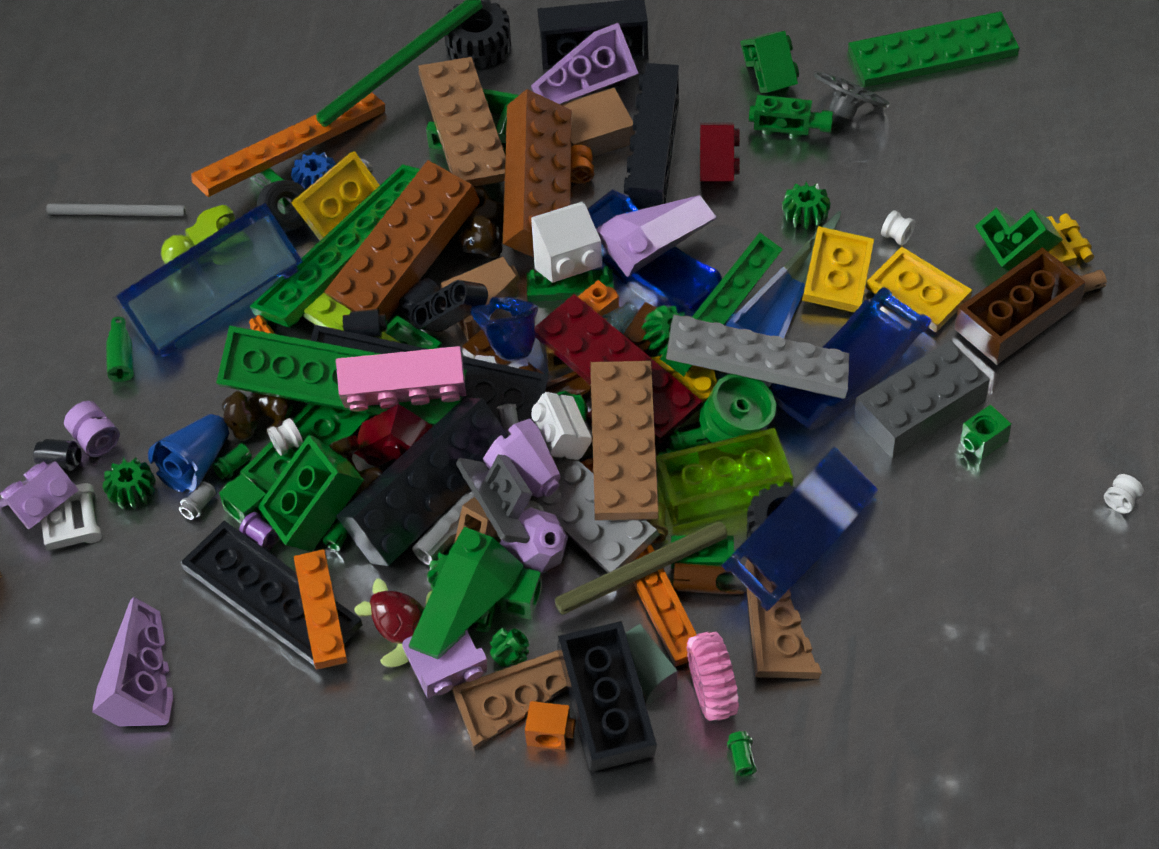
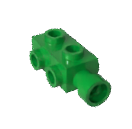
[749,95,833,138]

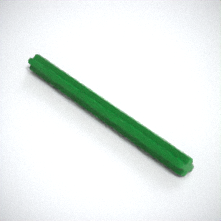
[316,0,482,127]

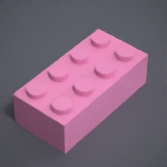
[336,346,466,411]

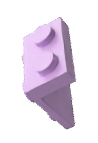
[0,461,78,529]
[402,630,487,699]

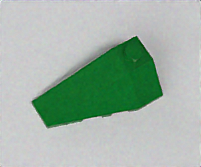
[409,527,524,659]

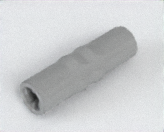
[413,488,474,565]

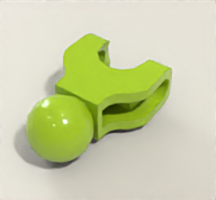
[161,205,254,270]

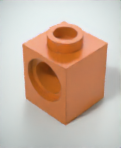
[525,701,576,750]

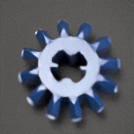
[291,151,336,190]

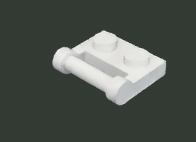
[41,483,102,551]

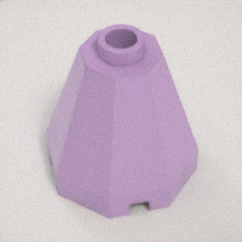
[483,418,561,498]
[500,508,568,575]

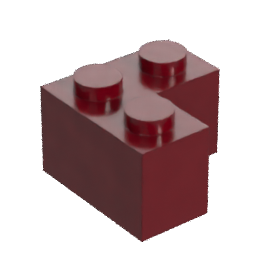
[700,122,740,181]
[354,404,433,467]

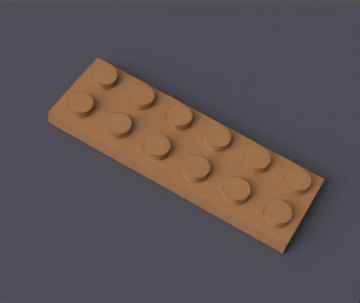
[419,57,506,187]
[591,361,658,520]

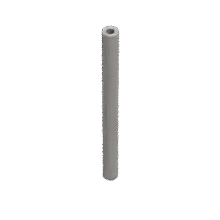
[47,203,186,217]

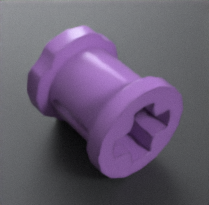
[239,512,279,551]

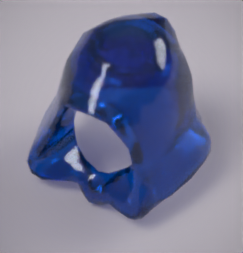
[471,296,538,362]

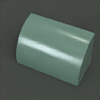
[625,624,677,705]

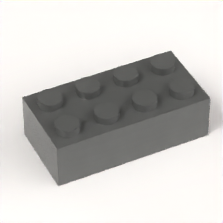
[854,340,990,459]

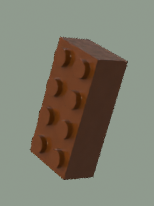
[955,247,1086,365]

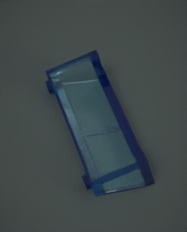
[112,203,303,358]

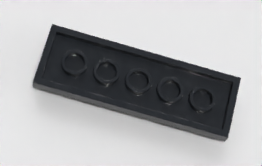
[181,520,363,670]

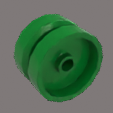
[699,374,776,452]

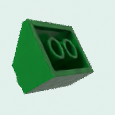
[257,435,364,552]

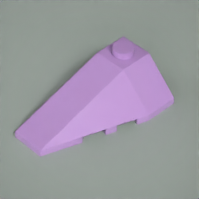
[531,23,639,104]
[596,195,717,277]
[92,597,173,727]

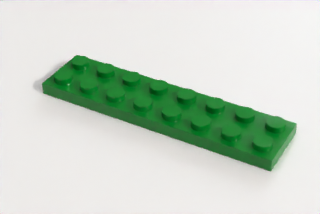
[249,164,420,327]
[240,316,442,494]
[216,325,467,426]

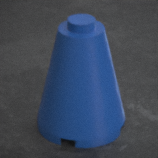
[148,414,230,493]

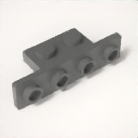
[456,454,532,543]

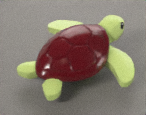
[354,579,432,668]

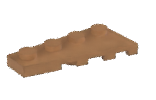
[745,559,822,679]
[452,651,568,750]

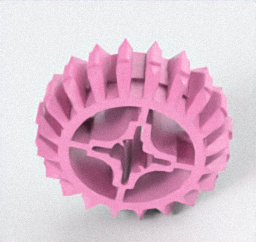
[686,631,739,721]

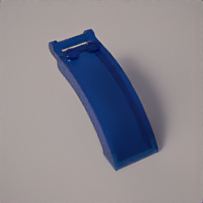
[587,189,722,317]
[768,287,931,430]
[721,446,878,611]

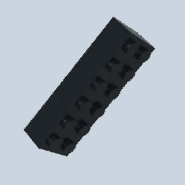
[624,63,679,213]
[336,398,509,566]

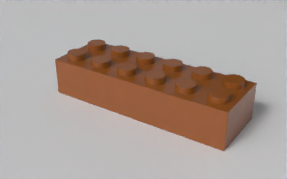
[503,89,572,257]
[324,160,480,321]

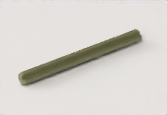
[555,521,727,615]

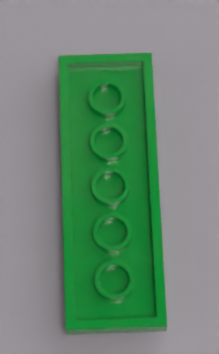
[848,11,1020,88]

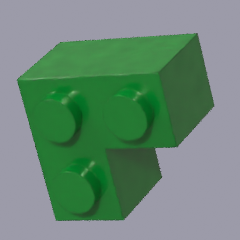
[740,31,799,93]
[975,207,1063,271]

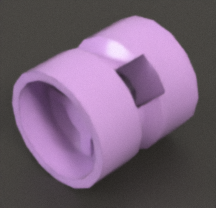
[64,401,120,457]

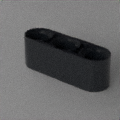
[410,280,488,332]

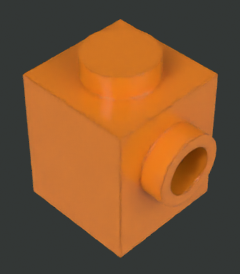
[578,280,620,322]

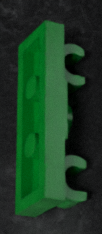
[526,266,614,302]

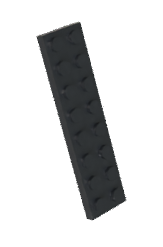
[311,325,549,423]

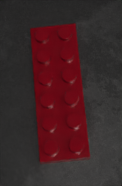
[532,294,702,444]

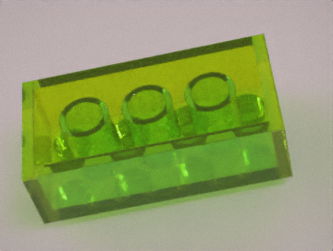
[656,428,794,527]

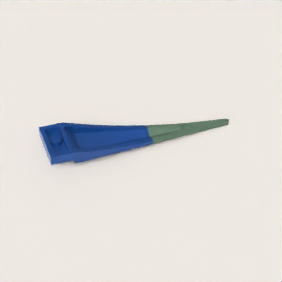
[724,211,841,339]

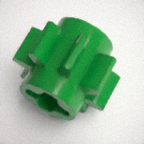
[490,628,530,667]

